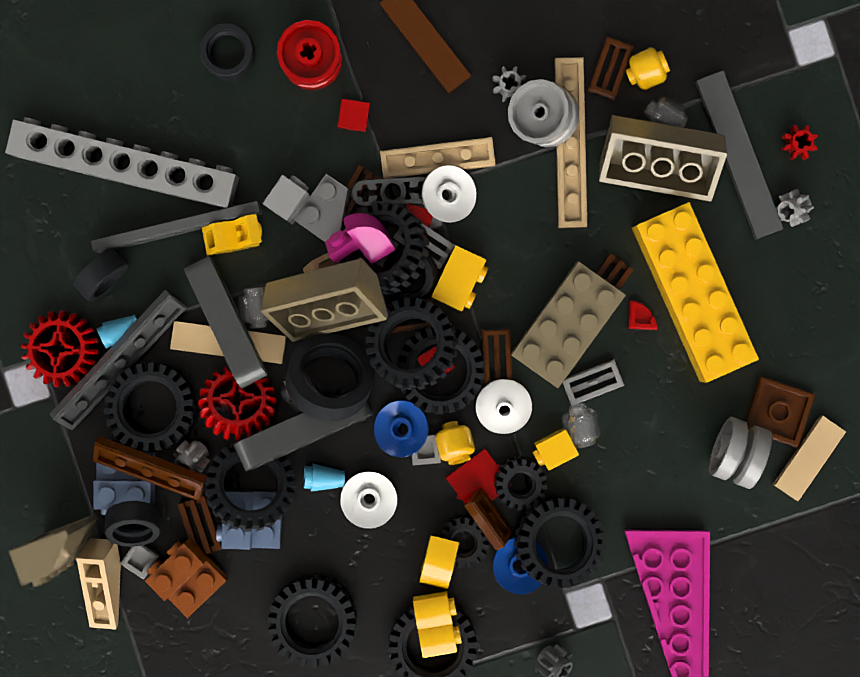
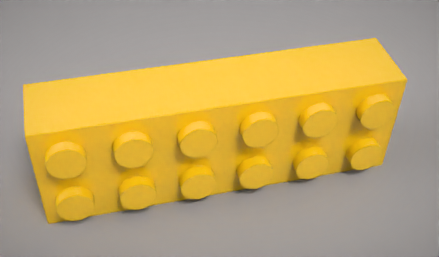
[632,202,759,383]

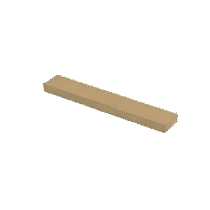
[554,57,587,228]

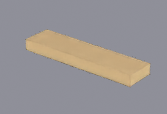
[380,137,496,179]
[170,321,287,364]

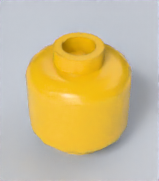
[626,47,670,90]
[435,421,475,465]

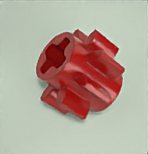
[781,125,818,160]

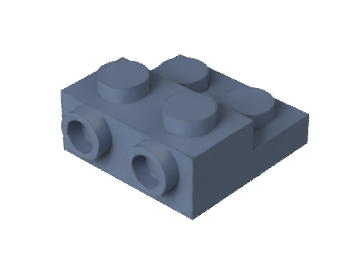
[93,451,155,515]
[216,489,282,550]

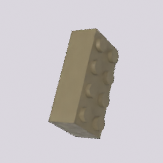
[599,115,727,201]
[511,261,626,388]

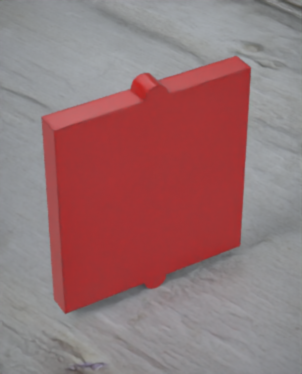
[446,449,513,504]

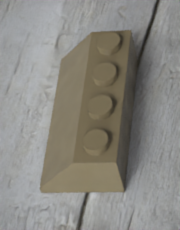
[260,258,388,342]
[9,514,98,587]

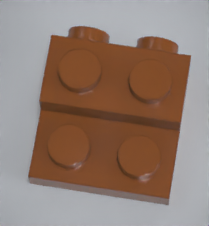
[145,539,229,618]

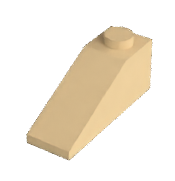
[76,538,121,629]

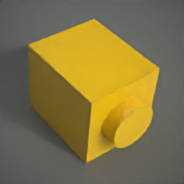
[532,428,579,470]

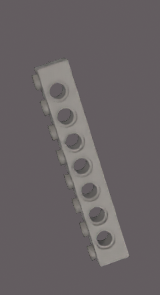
[5,117,239,209]

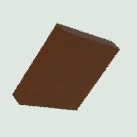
[745,376,816,448]

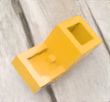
[202,214,262,256]
[419,536,459,589]

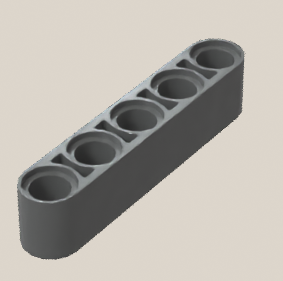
[184,255,268,388]
[234,391,373,472]

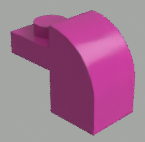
[325,213,396,265]

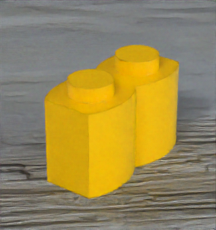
[413,591,462,658]

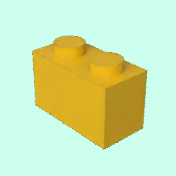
[431,245,489,312]

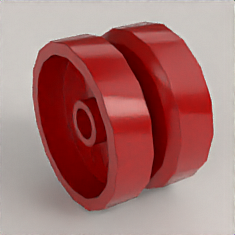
[277,20,343,90]

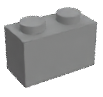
[263,175,310,225]

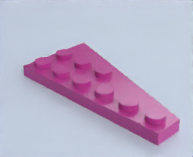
[624,529,710,677]

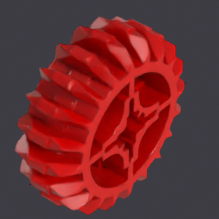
[21,311,100,387]
[198,366,276,441]

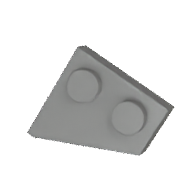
[294,174,351,242]

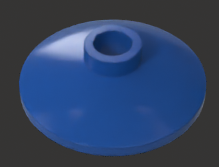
[374,400,429,457]
[493,537,548,594]

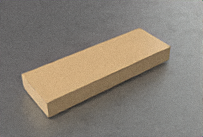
[773,415,846,501]

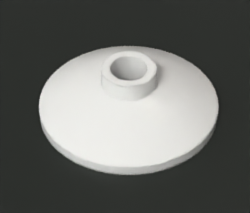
[422,165,476,223]
[476,379,532,434]
[340,471,397,528]

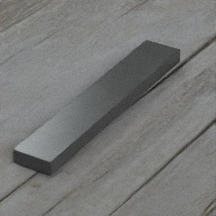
[695,71,784,240]
[91,201,263,253]
[49,290,187,431]

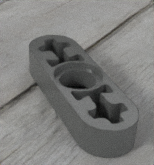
[350,177,426,206]

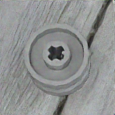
[508,79,579,147]
[709,416,772,489]

